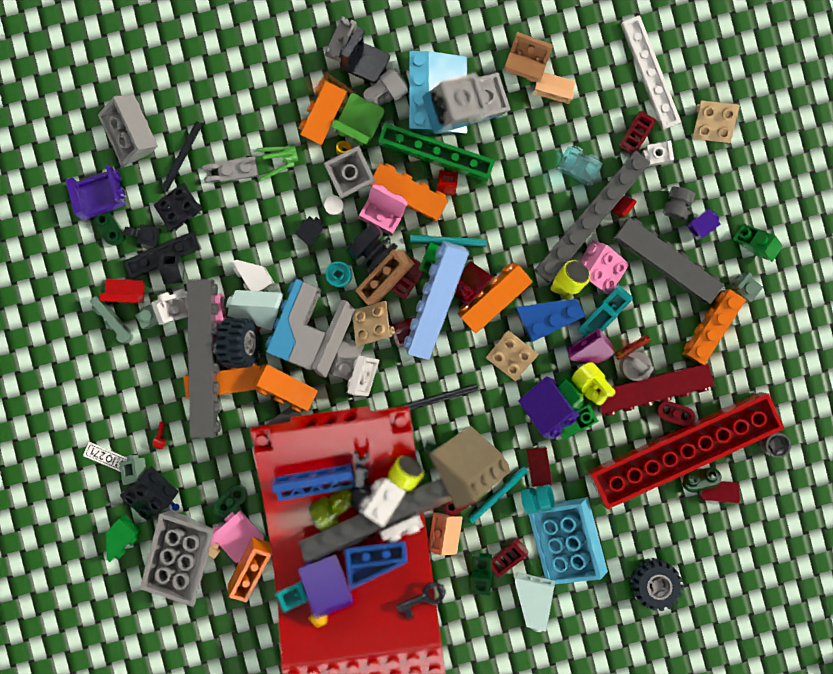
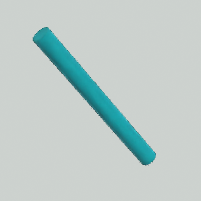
[410,235,487,247]
[468,466,529,523]

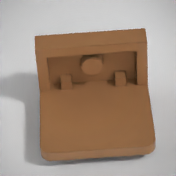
[504,32,553,82]

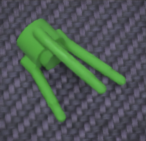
[256,146,298,181]

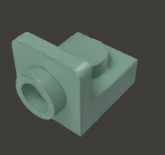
[732,272,763,302]

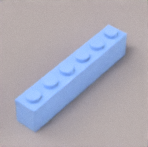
[404,241,469,360]

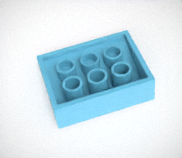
[409,51,467,134]
[529,497,608,584]

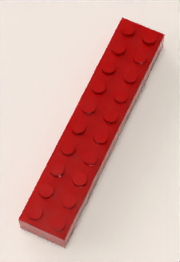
[587,392,785,510]

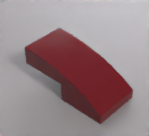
[391,257,424,300]

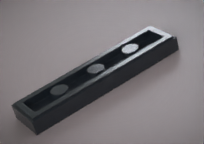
[123,231,202,279]

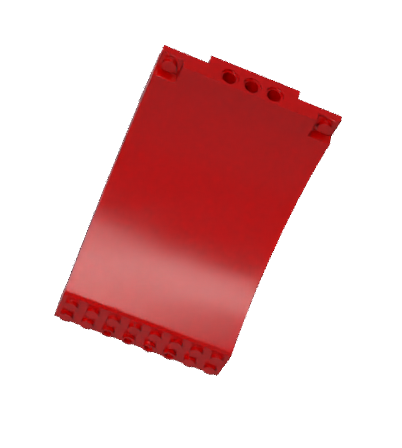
[250,406,446,674]

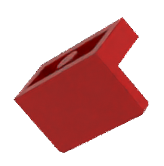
[100,279,145,303]

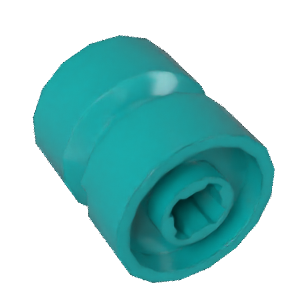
[326,261,352,288]
[521,485,555,514]

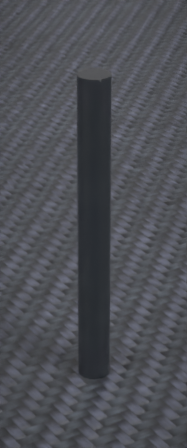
[161,121,202,192]
[404,384,479,411]

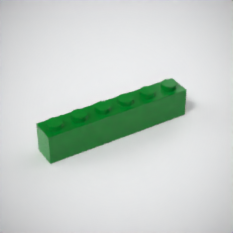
[378,122,495,182]

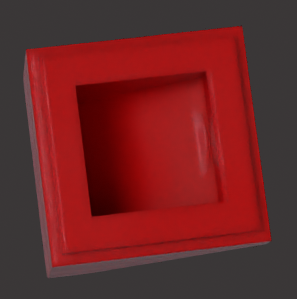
[437,170,458,196]
[611,196,637,218]

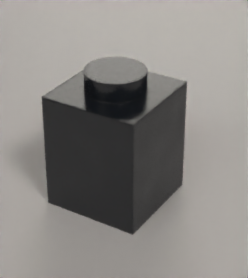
[295,216,326,247]
[158,253,185,284]

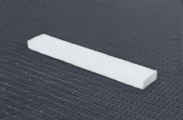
[621,16,681,130]

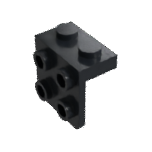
[339,27,390,84]
[120,466,179,520]

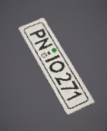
[83,442,127,472]

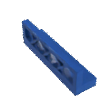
[272,464,356,501]

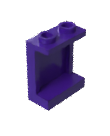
[65,165,126,221]
[518,376,580,439]
[298,554,354,619]

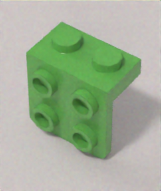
[331,93,385,146]

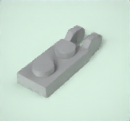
[202,156,258,183]

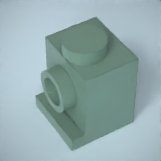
[136,305,159,329]
[119,455,146,485]

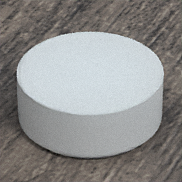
[324,196,344,215]

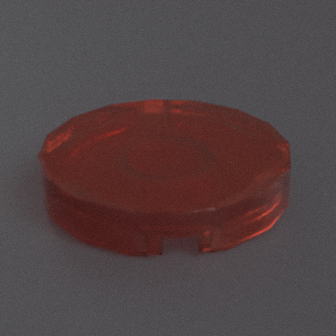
[614,335,652,360]

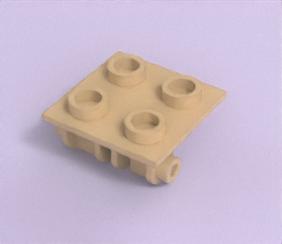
[693,100,740,143]
[353,301,395,347]
[486,330,539,381]

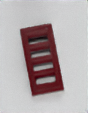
[618,111,656,154]
[492,537,529,578]

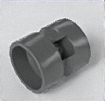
[662,186,696,221]
[756,432,791,458]

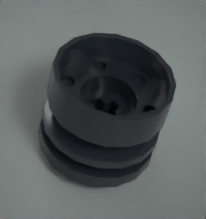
[346,223,398,275]

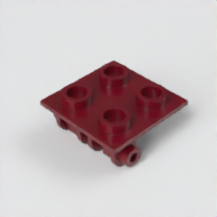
[453,261,493,306]

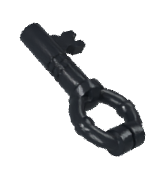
[396,582,447,620]

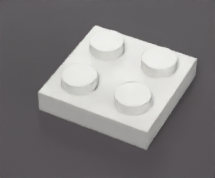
[347,355,379,396]

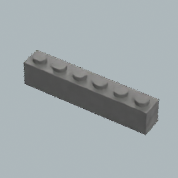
[612,218,724,305]

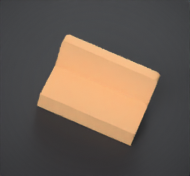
[533,73,575,104]
[429,512,462,555]

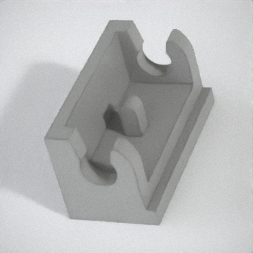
[325,16,358,63]

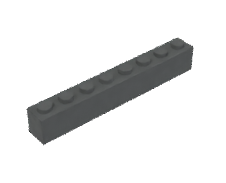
[533,151,651,283]
[187,279,221,438]
[298,478,452,563]

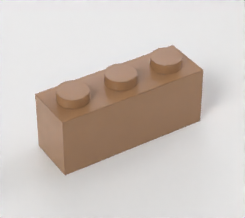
[355,250,415,305]

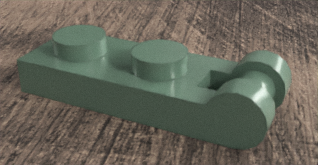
[90,296,134,343]

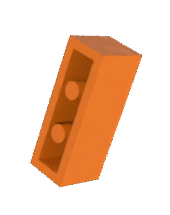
[298,80,347,145]
[252,364,318,413]
[227,537,272,603]

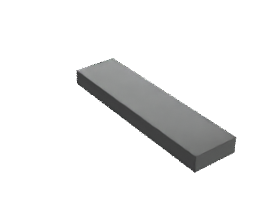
[311,300,355,378]

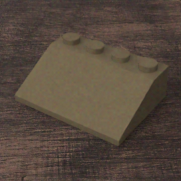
[430,426,511,508]

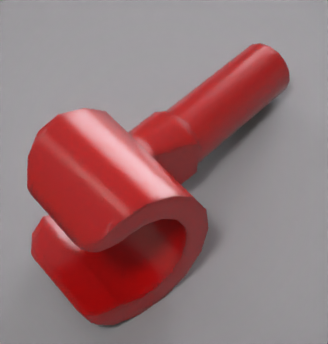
[153,421,166,449]

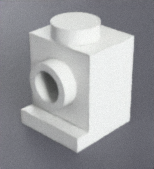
[642,141,674,166]

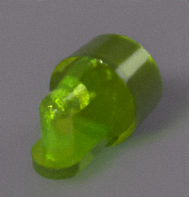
[308,490,351,531]

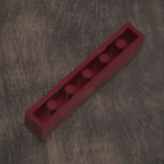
[596,363,714,416]

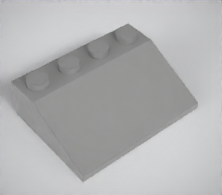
[140,511,214,607]

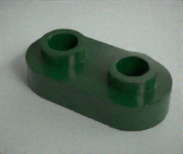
[94,212,125,246]
[682,467,722,493]
[213,484,248,518]

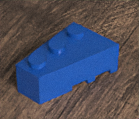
[514,299,585,342]
[345,541,408,590]

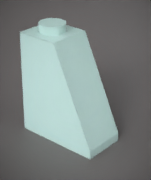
[226,290,283,331]
[515,572,555,632]

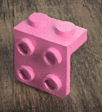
[358,184,407,236]
[578,240,629,295]
[211,510,264,563]

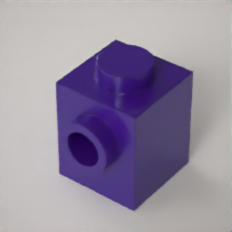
[686,209,721,240]

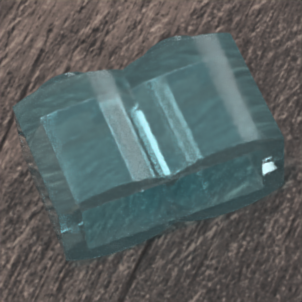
[556,145,603,186]

